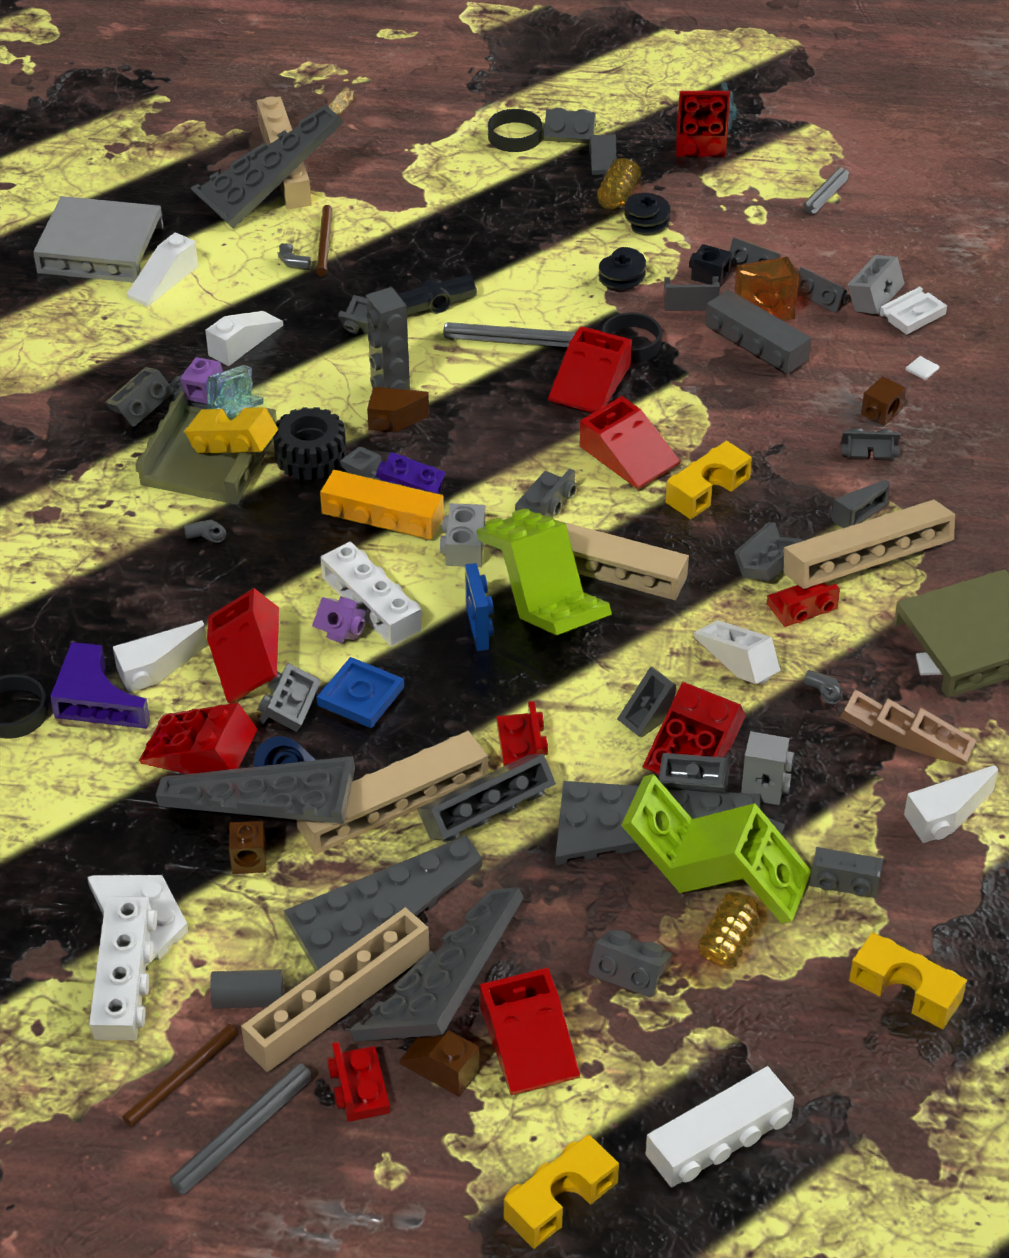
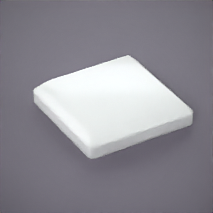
[906,356,940,380]
[916,653,942,675]

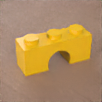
[184,407,278,453]
[665,440,752,519]
[849,932,967,1029]
[504,1134,619,1249]

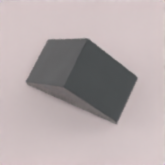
[589,134,617,175]
[617,666,676,737]

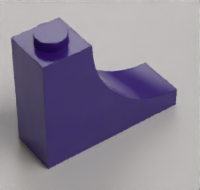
[50,642,150,729]

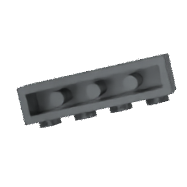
[366,287,410,390]
[705,289,811,374]
[417,754,556,842]

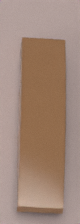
[840,689,977,765]

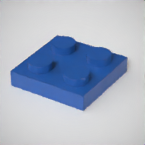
[465,563,494,651]
[317,657,404,728]

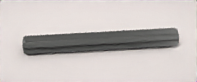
[443,322,576,348]
[169,1063,312,1195]

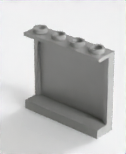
[33,196,163,283]

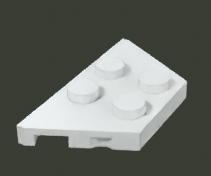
[87,875,188,966]

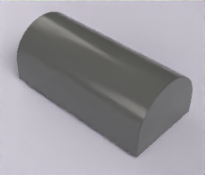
[658,753,729,793]
[210,969,284,1009]

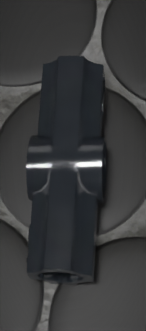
[398,274,477,316]

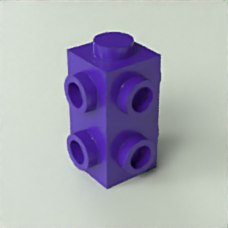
[375,452,445,494]

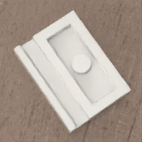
[880,287,947,335]

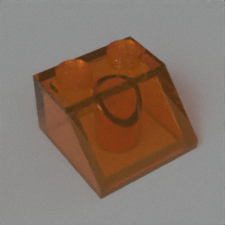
[735,257,799,321]

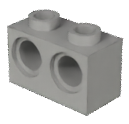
[440,503,485,567]

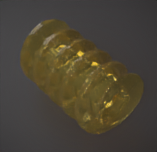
[597,158,641,209]
[698,892,760,969]

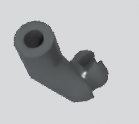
[277,243,311,270]
[184,520,226,543]
[804,670,843,704]

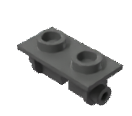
[730,237,784,279]
[793,267,850,313]
[840,428,901,460]

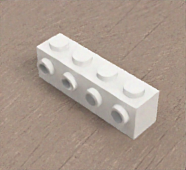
[321,541,422,647]
[89,896,157,1041]
[646,1066,794,1188]

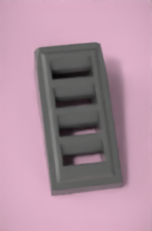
[832,480,890,528]

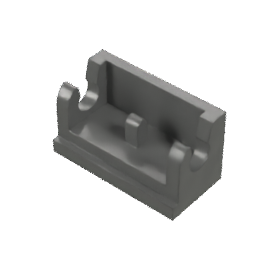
[663,276,720,311]

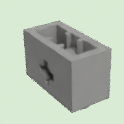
[847,255,905,314]
[741,731,794,805]

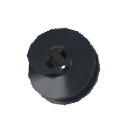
[624,193,671,235]
[598,247,646,290]

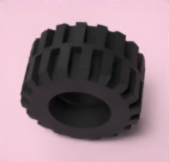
[273,407,347,480]

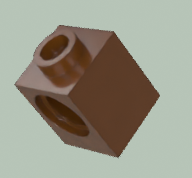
[861,376,906,426]
[229,821,266,874]

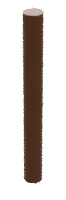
[316,205,333,276]
[122,1024,238,1127]

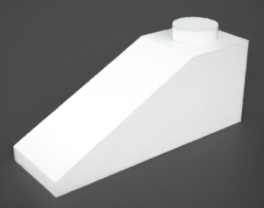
[127,232,198,307]
[205,311,283,366]
[113,620,207,693]
[694,620,780,684]
[904,765,998,843]

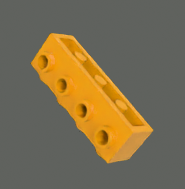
[320,470,444,540]

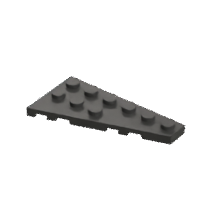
[190,105,344,228]
[156,756,355,824]
[555,781,760,865]
[284,835,482,971]
[349,887,524,1042]

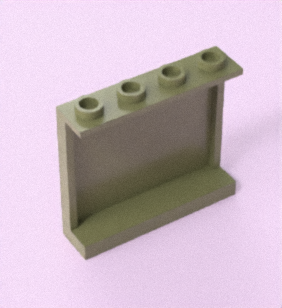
[136,391,277,505]
[894,569,1009,698]

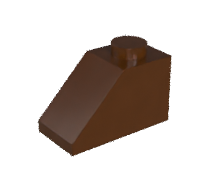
[367,387,429,432]
[399,1030,479,1097]

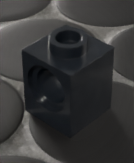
[689,244,732,288]

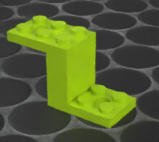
[476,509,612,635]
[621,774,811,924]

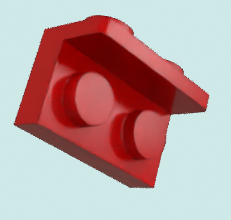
[767,582,840,627]
[496,701,548,767]
[327,1042,390,1122]

